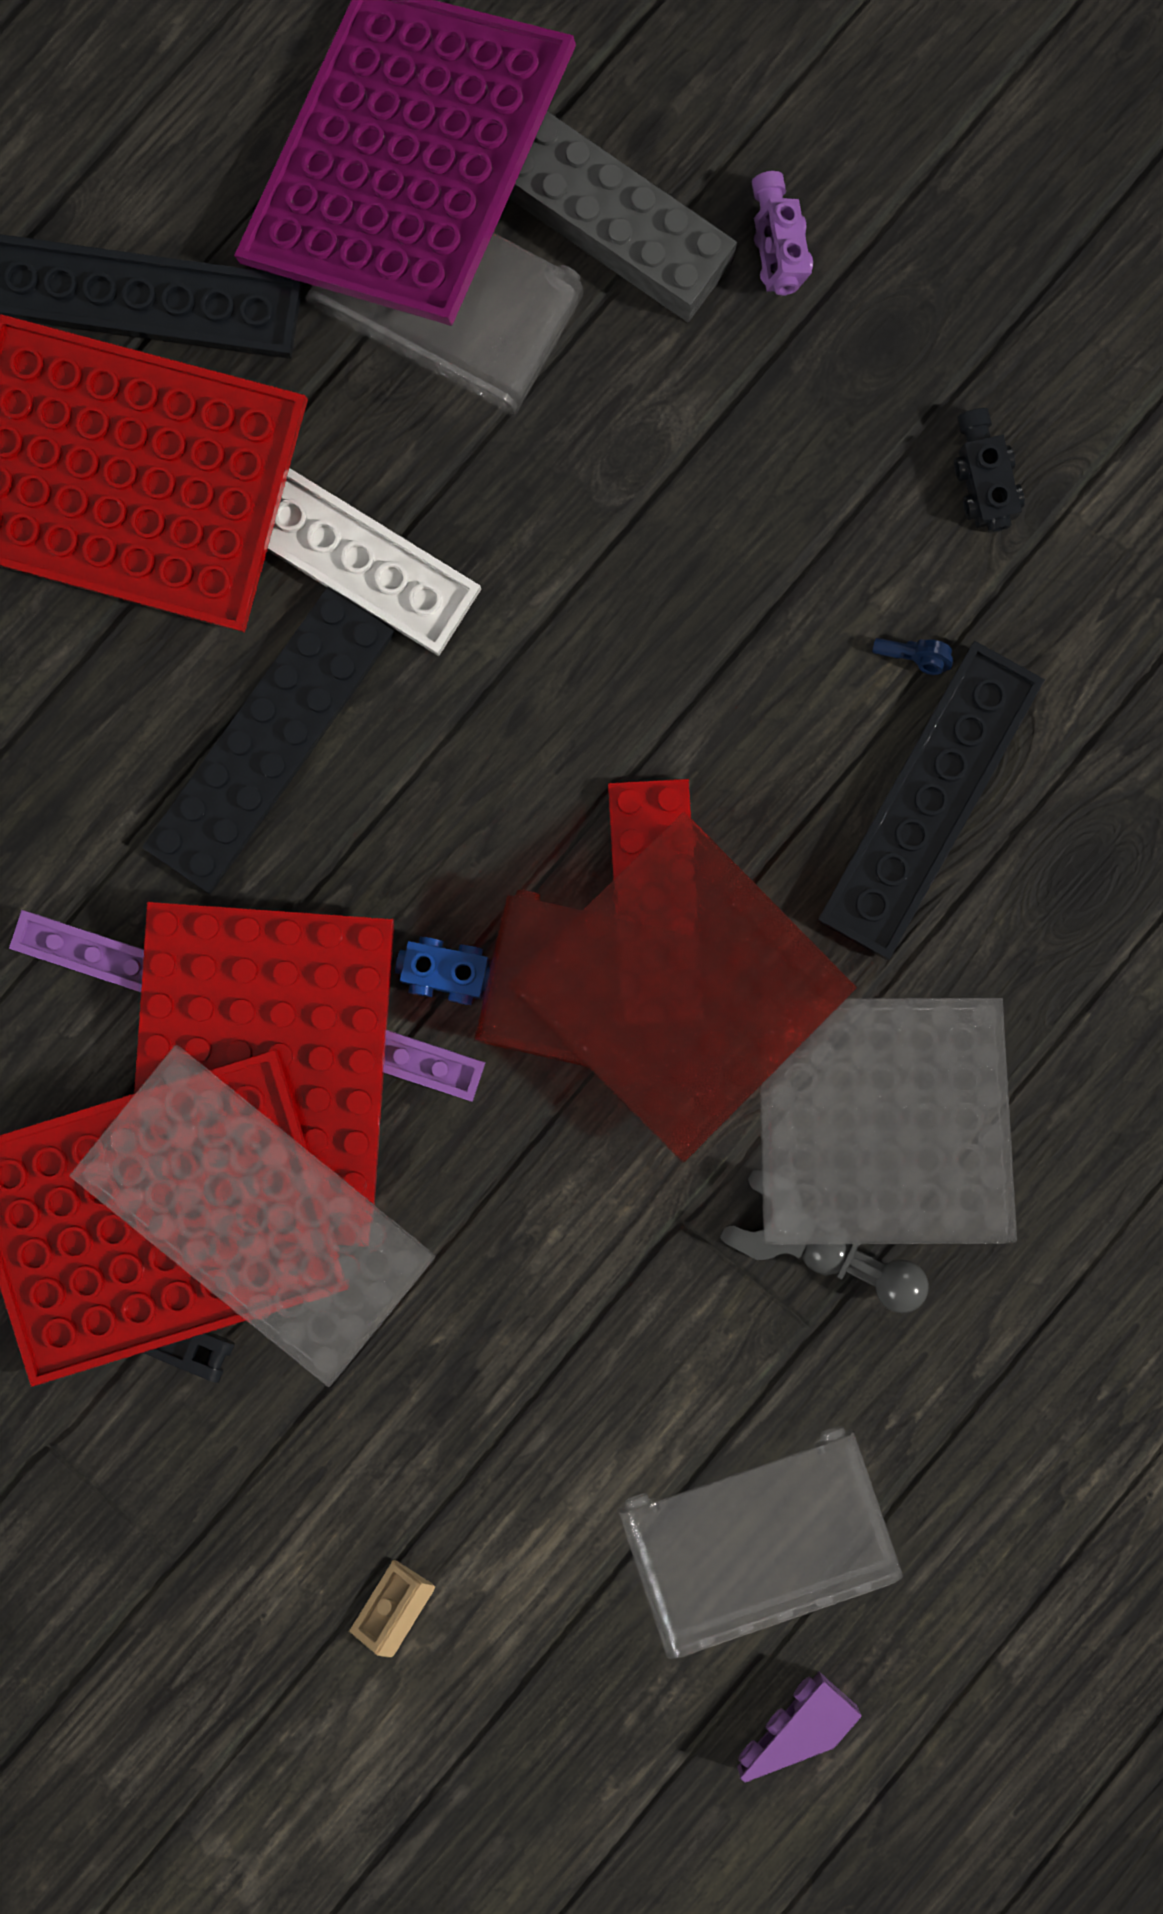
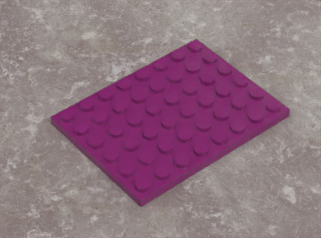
[234,0,576,326]

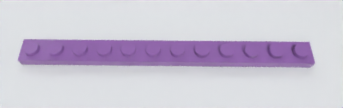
[9,910,486,1101]

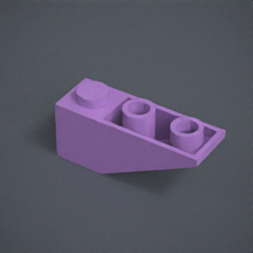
[737,1671,862,1782]

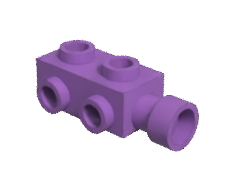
[752,171,813,295]

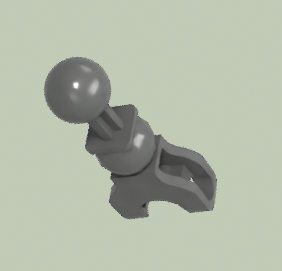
[719,1170,929,1313]

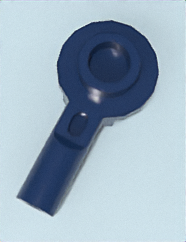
[872,637,953,675]

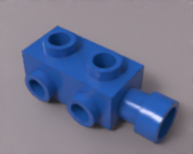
[395,937,521,1005]

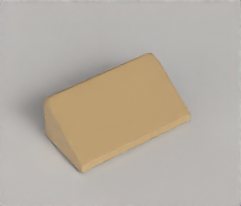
[349,1560,435,1657]

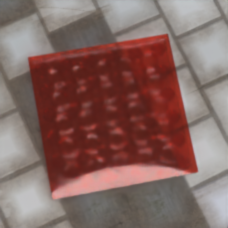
[507,812,857,1163]

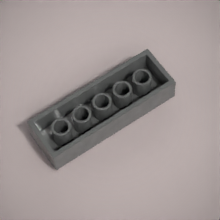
[508,111,737,323]

